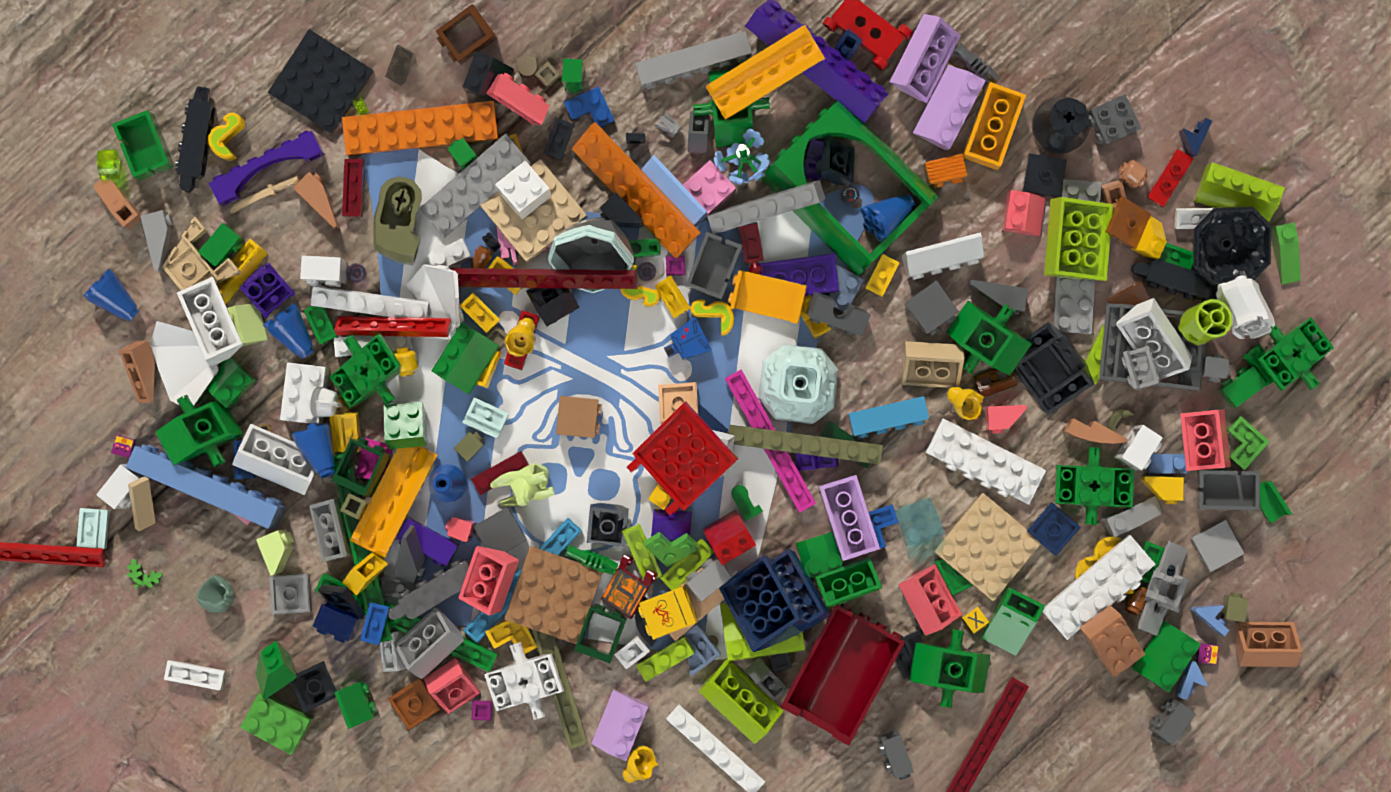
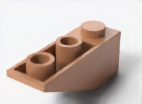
[93,174,142,230]

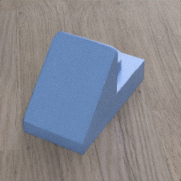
[1148,454,1188,473]
[1190,604,1230,636]
[1175,660,1208,700]

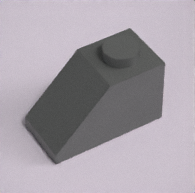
[687,111,709,153]
[745,658,788,701]

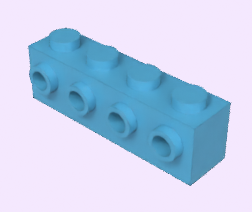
[847,396,929,439]

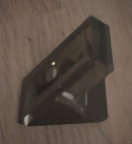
[385,44,417,86]

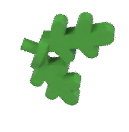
[127,559,163,589]

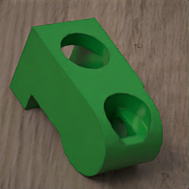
[628,239,661,258]
[731,485,763,521]

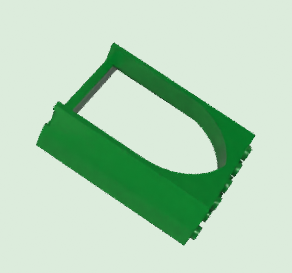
[762,100,939,276]

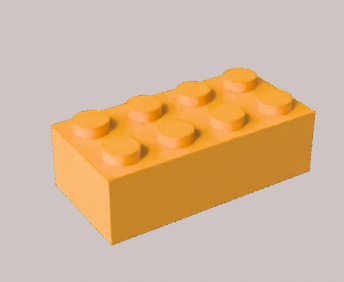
[963,82,1026,170]

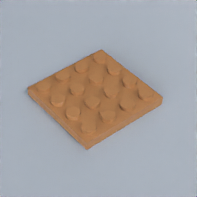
[504,546,602,644]

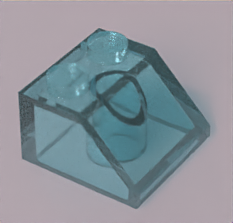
[895,497,945,547]

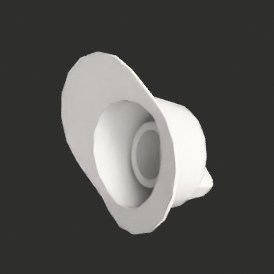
[309,386,342,418]

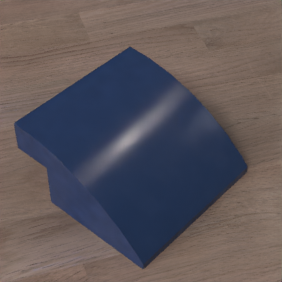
[719,549,830,652]

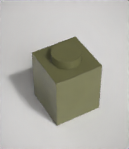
[453,432,485,462]
[340,494,369,521]
[1221,592,1248,622]

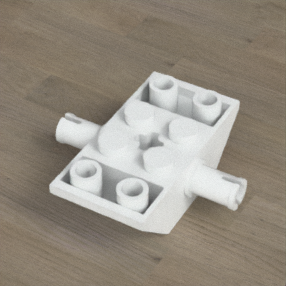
[484,642,564,720]

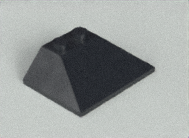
[1014,322,1094,416]

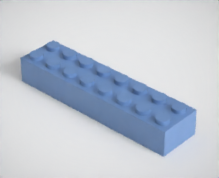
[125,444,286,529]

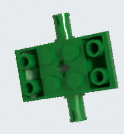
[693,70,770,148]
[946,301,1032,375]
[1257,317,1334,391]
[329,334,402,408]
[155,395,243,467]
[1055,447,1134,525]
[909,629,991,708]

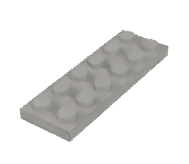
[420,134,532,238]

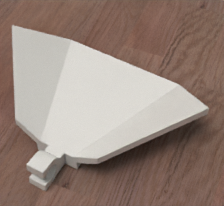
[406,264,464,337]
[150,321,219,406]

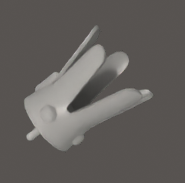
[654,110,682,138]

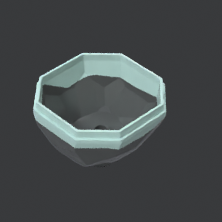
[548,217,634,293]

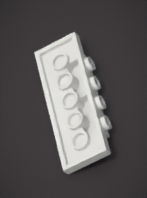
[925,418,1046,505]
[1042,535,1156,640]

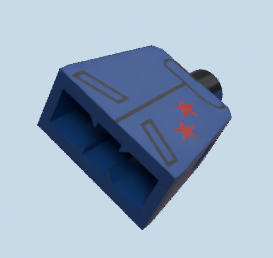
[664,317,712,360]

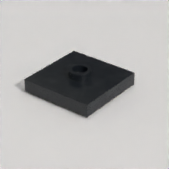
[1022,153,1067,198]

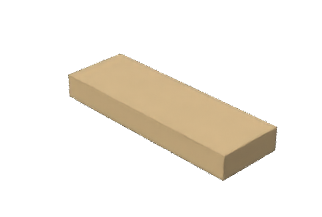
[128,476,156,532]

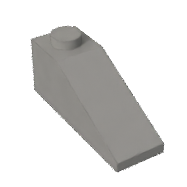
[140,210,173,273]
[1102,496,1163,537]

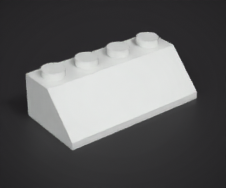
[902,232,984,280]
[177,277,243,366]
[1116,298,1192,380]
[232,424,315,495]

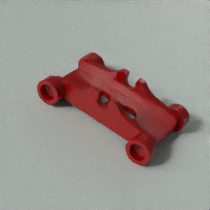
[822,0,913,71]

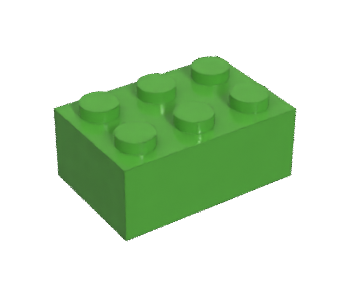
[240,692,314,755]

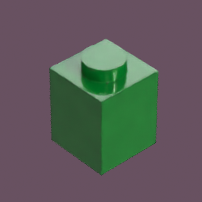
[448,138,478,170]

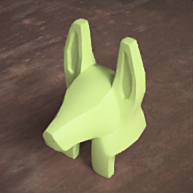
[490,463,555,507]

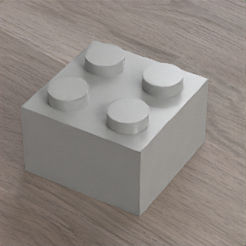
[684,559,732,602]

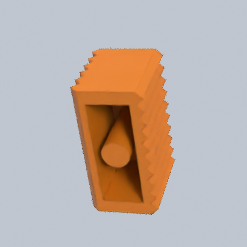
[923,154,967,189]

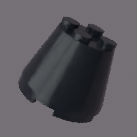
[1032,96,1090,154]

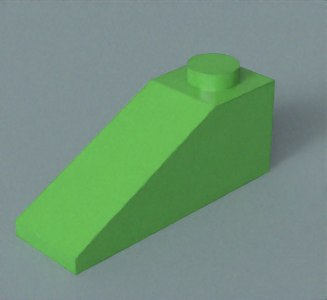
[1271,222,1301,285]

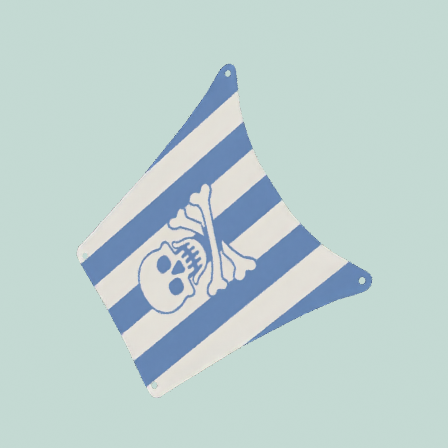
[361,149,874,660]

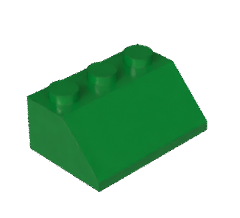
[431,323,500,395]
[815,557,882,608]
[1132,621,1201,692]

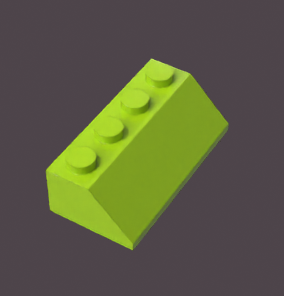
[1194,162,1285,222]
[698,658,784,744]

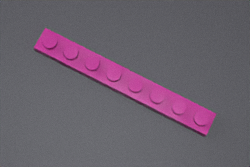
[725,369,816,513]

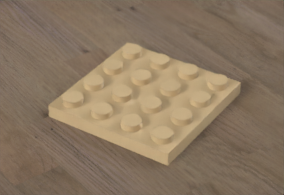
[480,159,588,263]
[933,493,1041,601]

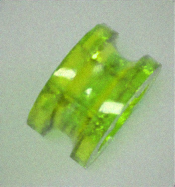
[353,97,369,116]

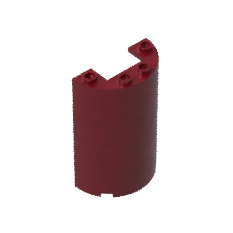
[781,603,905,746]

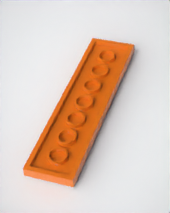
[342,101,498,156]
[572,122,701,258]

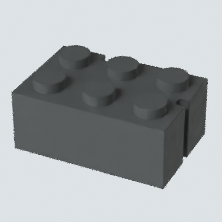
[686,232,742,301]
[1197,470,1260,510]

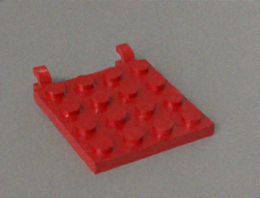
[626,402,738,516]

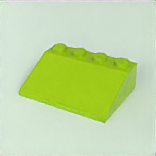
[1044,197,1113,281]
[720,603,805,662]

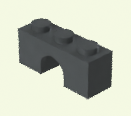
[806,291,871,336]

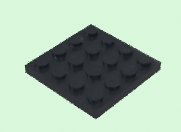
[268,29,374,134]

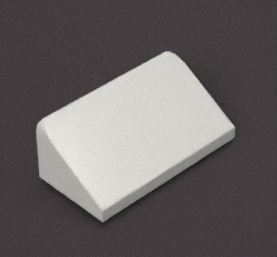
[380,631,406,672]

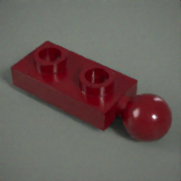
[739,222,764,275]

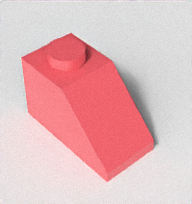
[985,405,1027,434]
[445,516,477,542]

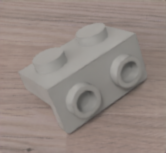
[1122,346,1160,390]

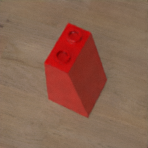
[702,510,757,565]

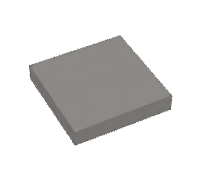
[1191,520,1244,572]
[269,573,311,615]

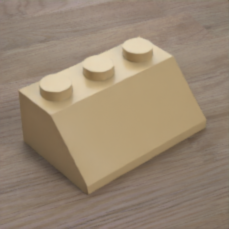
[901,341,964,388]

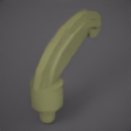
[1109,409,1134,432]

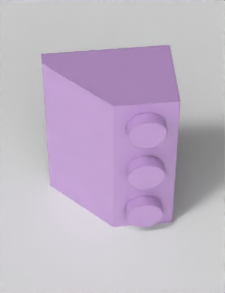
[591,689,649,761]

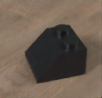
[462,51,514,104]
[599,192,644,228]
[526,288,580,327]

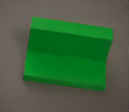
[1259,481,1292,523]

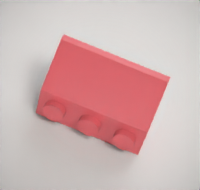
[486,73,549,125]
[1180,409,1231,471]
[458,546,519,616]
[898,564,962,636]

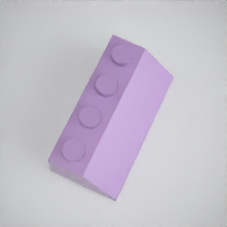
[890,14,961,103]
[913,65,986,151]
[818,475,880,561]

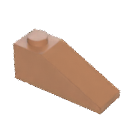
[293,172,340,230]
[119,341,155,403]

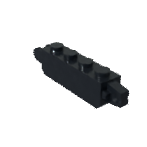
[175,86,216,193]
[1131,259,1218,302]

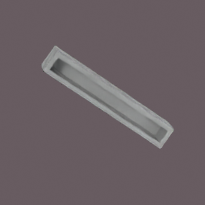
[635,31,752,90]
[707,180,825,234]

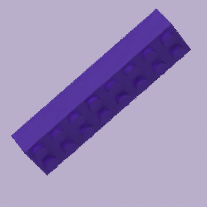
[745,0,889,123]

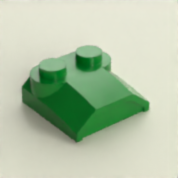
[796,531,844,579]

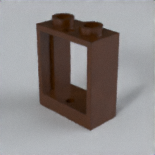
[436,4,497,65]

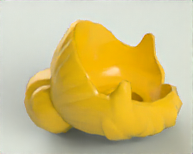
[504,318,536,357]
[947,387,984,420]
[622,745,658,783]

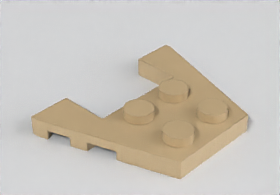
[162,217,241,290]

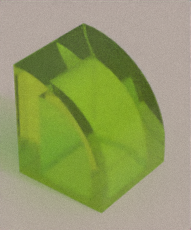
[97,149,122,180]

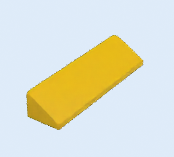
[216,239,268,305]

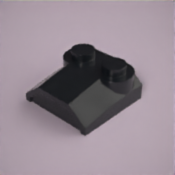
[816,136,854,186]
[586,503,629,547]
[290,661,337,713]

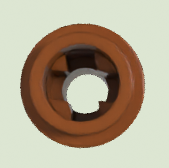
[471,245,493,269]
[1125,586,1147,616]

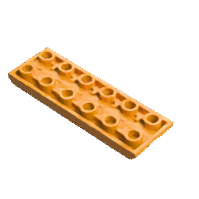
[706,25,825,120]
[350,446,438,558]

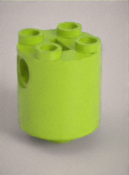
[1178,299,1232,345]

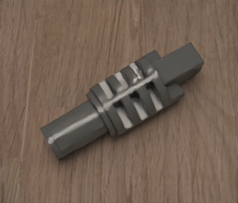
[953,43,1000,85]

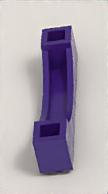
[209,131,325,206]

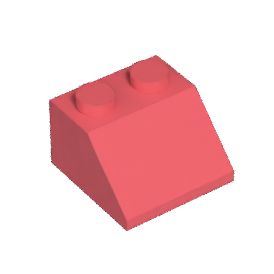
[1002,190,1046,236]
[424,658,480,714]

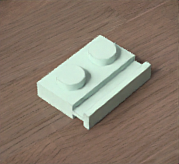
[462,398,510,439]
[76,508,110,549]

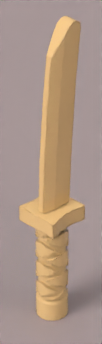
[230,176,300,214]

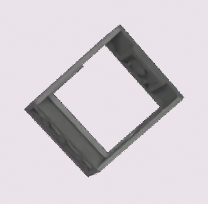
[1099,303,1206,391]

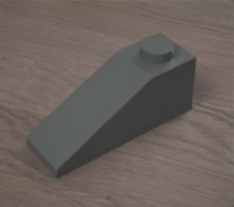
[968,280,1028,315]
[393,525,426,584]

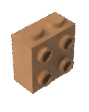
[556,396,602,438]

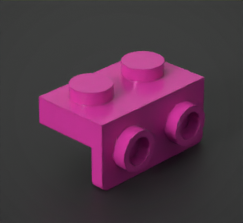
[355,438,393,481]

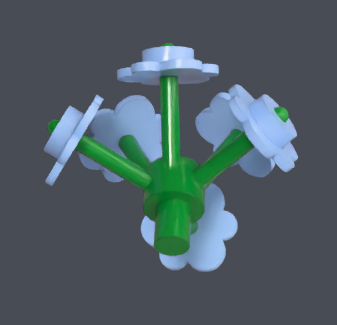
[714,129,770,185]

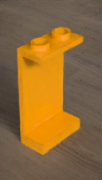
[728,270,807,324]

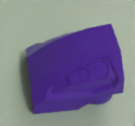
[240,262,296,318]
[651,509,692,542]

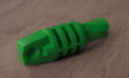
[565,545,618,575]

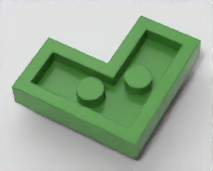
[1227,416,1270,470]
[644,532,699,568]

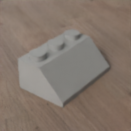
[309,498,352,562]
[394,606,464,679]

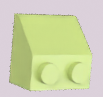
[227,303,268,347]
[256,529,294,575]

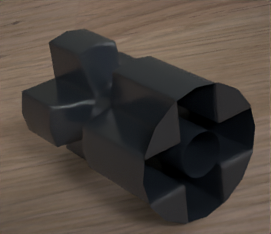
[482,232,501,252]

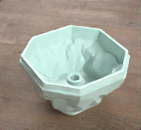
[758,344,839,424]

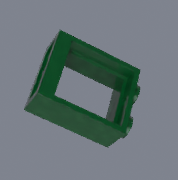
[331,437,390,497]
[574,604,627,664]

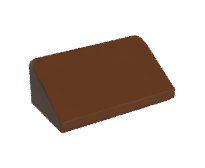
[1107,281,1150,305]
[973,369,1017,397]

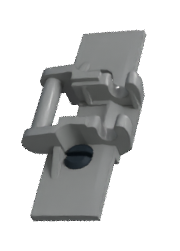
[1138,541,1190,636]

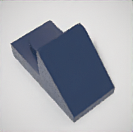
[834,29,863,61]
[1179,118,1212,158]

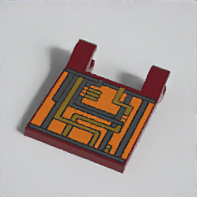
[601,555,658,619]

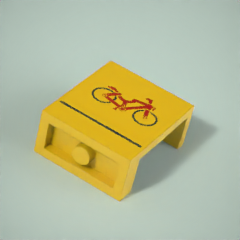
[638,585,698,639]

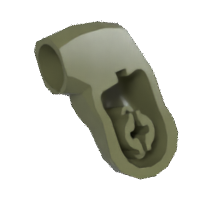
[373,176,422,266]

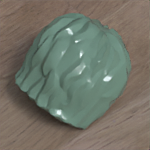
[196,575,235,613]

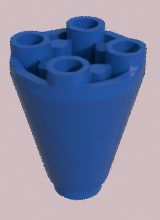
[860,194,915,241]
[83,269,139,322]
[263,303,314,359]
[292,423,335,478]
[428,464,467,503]

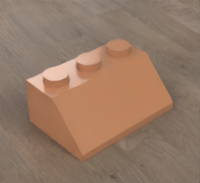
[1235,622,1303,667]

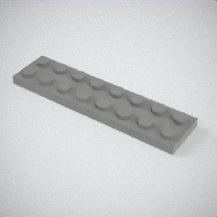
[1053,179,1101,335]

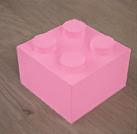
[683,160,736,216]

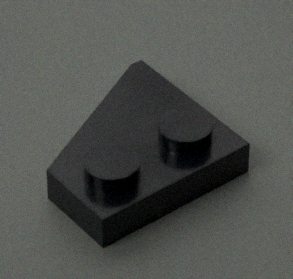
[318,584,366,620]
[895,629,923,680]

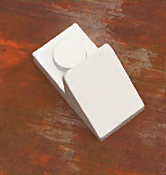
[614,635,650,669]

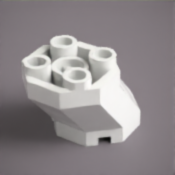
[1216,276,1275,339]

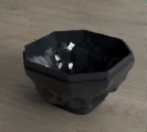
[1192,207,1272,286]

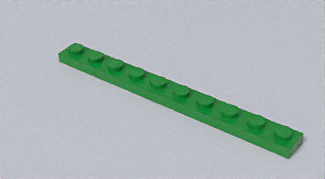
[334,453,393,645]
[315,572,498,672]

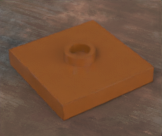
[1105,197,1151,249]
[388,678,442,731]

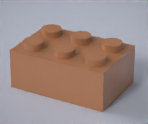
[1080,605,1146,677]

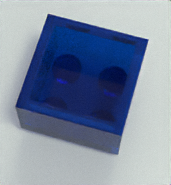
[312,603,364,643]

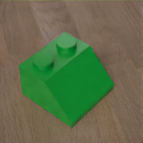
[207,357,258,409]
[255,641,297,699]
[334,680,377,729]

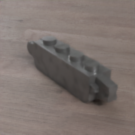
[388,559,472,620]

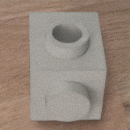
[1202,354,1231,382]

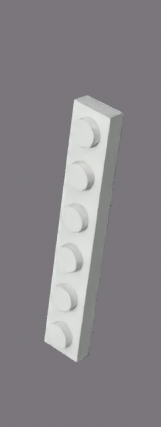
[311,285,429,318]
[666,704,765,792]

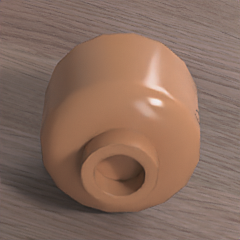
[1118,160,1148,189]

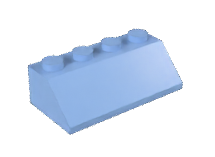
[641,155,707,227]

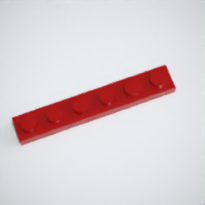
[334,316,452,337]
[0,542,106,567]

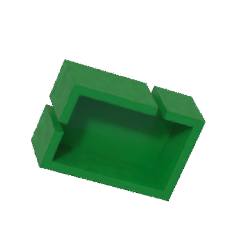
[112,110,175,181]

